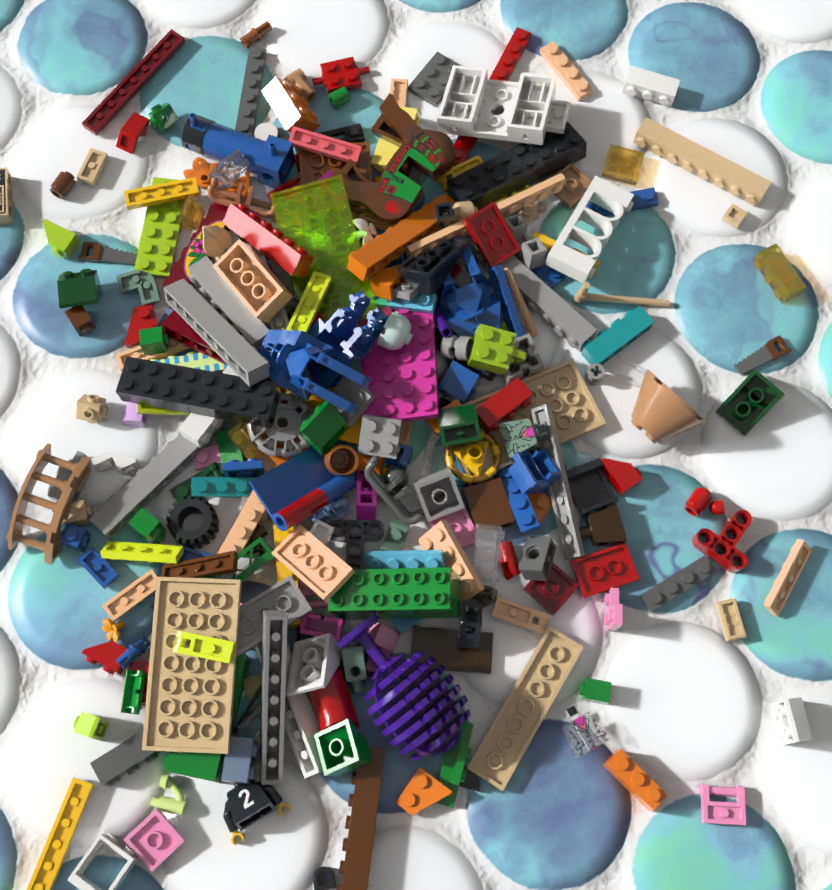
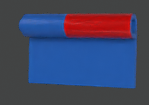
[249,447,357,531]

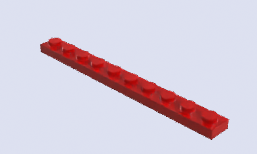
[454,27,532,166]

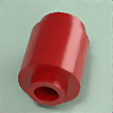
[684,487,712,517]

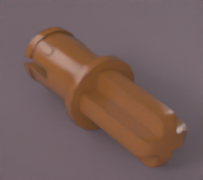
[240,21,272,48]

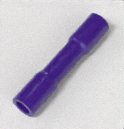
[434,304,452,338]

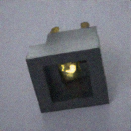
[435,202,455,228]

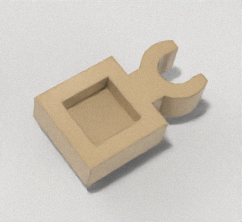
[514,200,547,225]

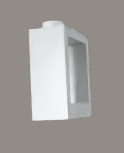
[68,832,139,890]

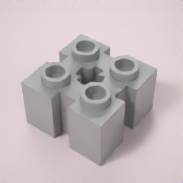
[502,333,544,385]

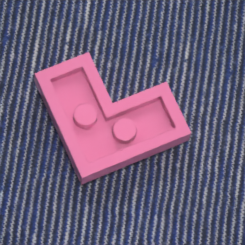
[604,588,623,631]

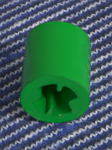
[328,87,351,109]

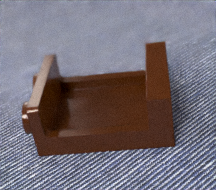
[462,477,515,536]

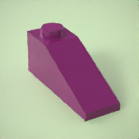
[356,469,377,520]

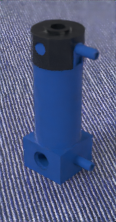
[181,113,295,188]

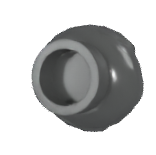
[381,464,409,492]

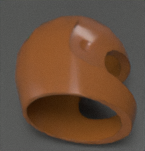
[324,444,360,476]

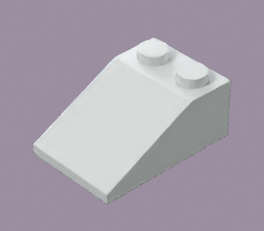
[286,633,342,696]

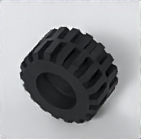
[166,495,220,549]

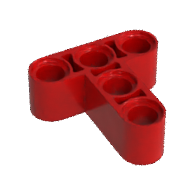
[692,510,752,573]

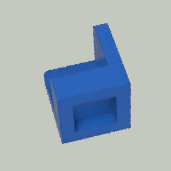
[385,443,413,471]

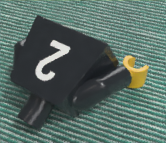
[223,779,291,845]

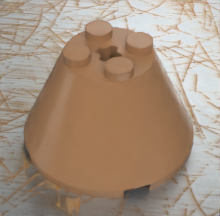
[631,370,706,444]

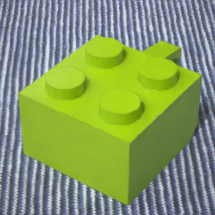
[467,324,526,374]

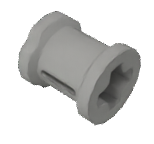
[585,363,605,386]

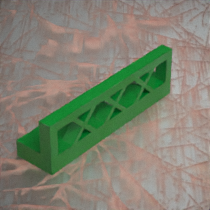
[209,536,274,582]

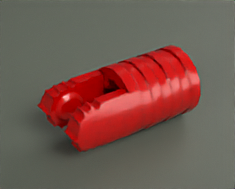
[495,541,521,580]

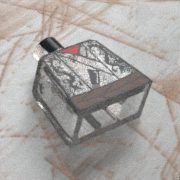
[208,150,250,189]

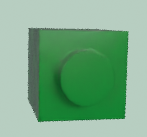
[139,326,170,356]
[579,678,612,705]

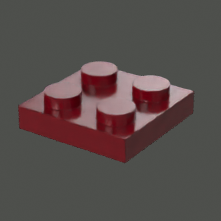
[523,562,580,616]

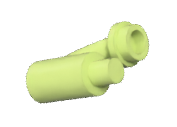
[150,774,187,816]

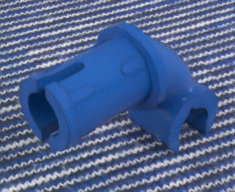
[116,636,151,669]

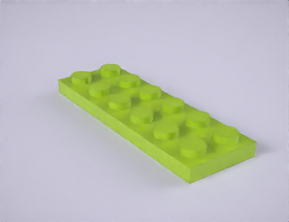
[134,177,187,279]

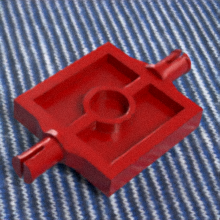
[312,57,370,94]

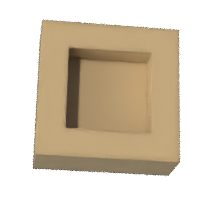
[721,203,748,229]

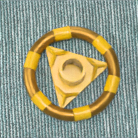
[445,431,501,483]

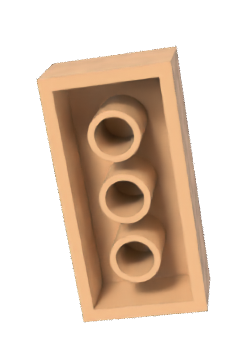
[213,239,293,323]

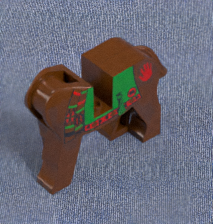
[326,93,456,231]

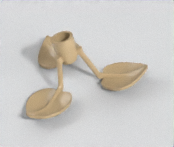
[202,225,264,262]

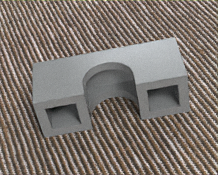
[504,213,547,270]

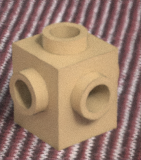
[76,394,108,423]

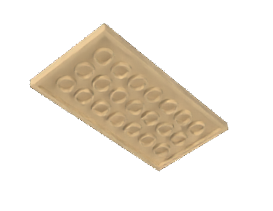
[454,359,606,484]
[142,577,242,754]

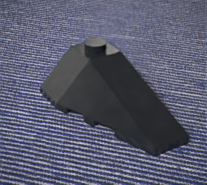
[397,236,469,295]

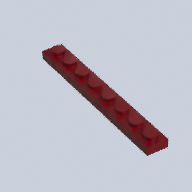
[82,29,186,136]

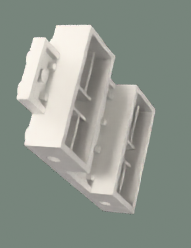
[437,65,570,145]

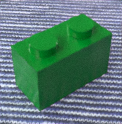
[128,508,167,544]

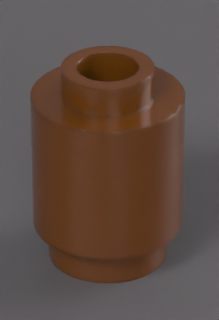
[50,171,76,199]

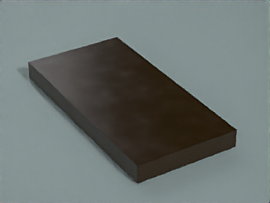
[411,626,493,674]

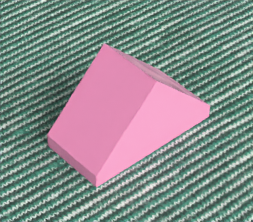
[362,620,400,654]

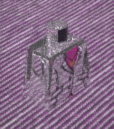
[562,705,611,759]

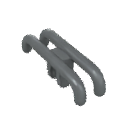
[364,456,424,525]

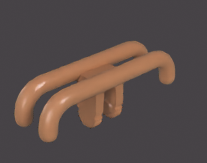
[207,177,281,218]

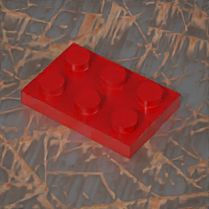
[462,201,522,269]
[569,542,640,599]

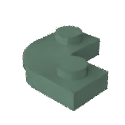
[116,270,162,305]

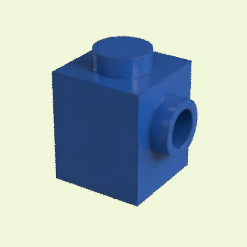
[59,523,91,553]

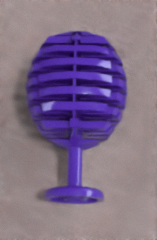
[336,612,471,761]

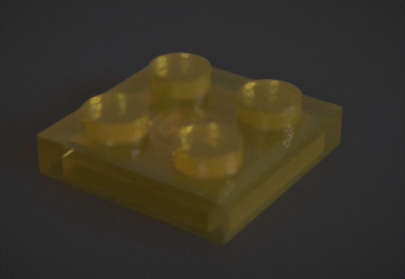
[602,144,644,186]

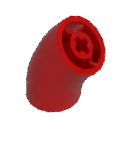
[308,665,359,731]

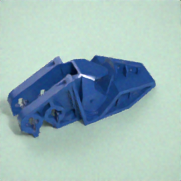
[439,245,503,339]
[307,291,388,394]
[258,330,371,414]

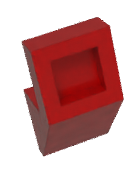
[116,112,149,154]

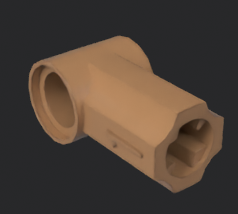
[284,68,317,103]

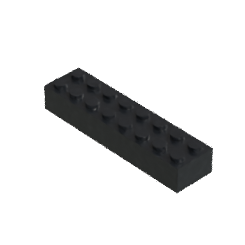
[446,121,587,210]
[116,356,281,428]

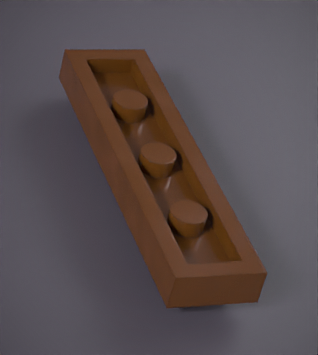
[161,550,238,578]

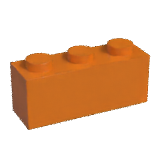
[603,749,668,811]

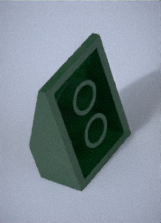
[716,369,785,436]

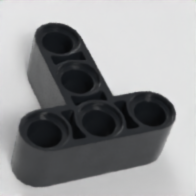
[328,519,384,569]

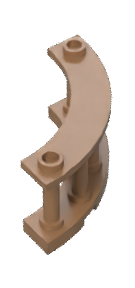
[6,443,91,565]

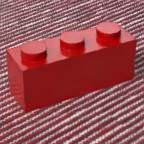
[476,377,533,434]

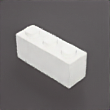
[622,66,680,107]

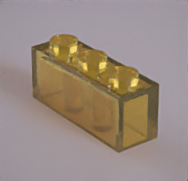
[753,244,806,304]

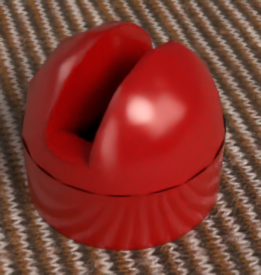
[709,499,725,515]

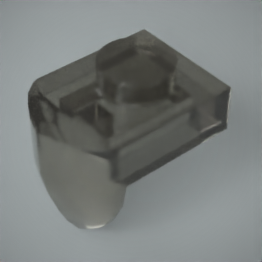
[472,585,498,610]

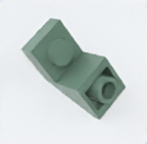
[380,518,410,551]

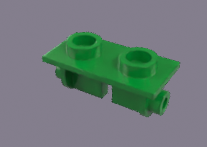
[120,670,147,715]

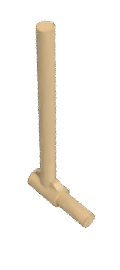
[574,282,670,307]

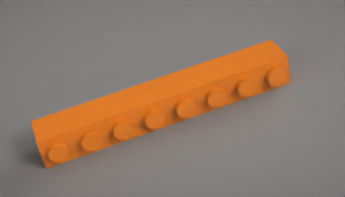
[347,193,456,282]

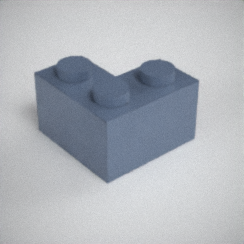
[221,736,260,784]

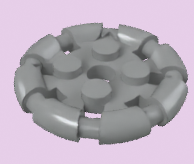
[247,392,314,458]

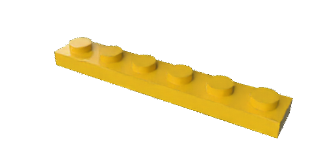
[26,777,95,890]

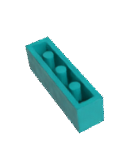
[581,306,655,370]

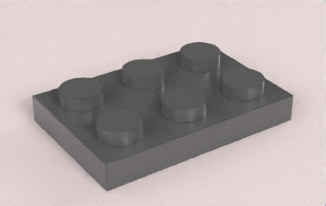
[408,51,461,108]

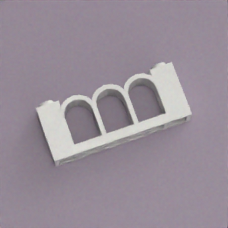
[545,175,634,283]

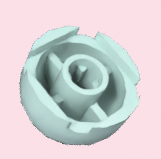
[377,311,413,350]

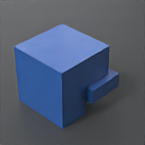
[438,360,483,404]
[508,450,562,495]

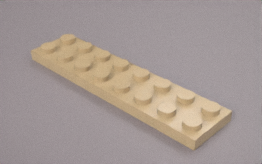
[467,626,584,791]

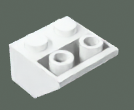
[771,697,813,745]

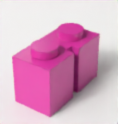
[299,613,346,640]

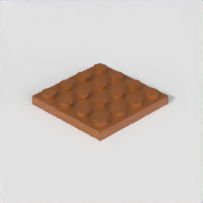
[298,142,372,214]

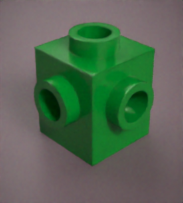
[148,103,179,131]

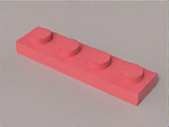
[289,126,362,165]

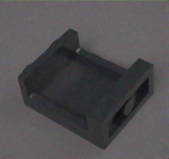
[566,458,619,518]

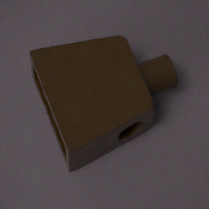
[579,505,627,547]

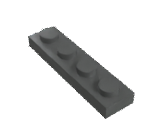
[639,555,717,613]

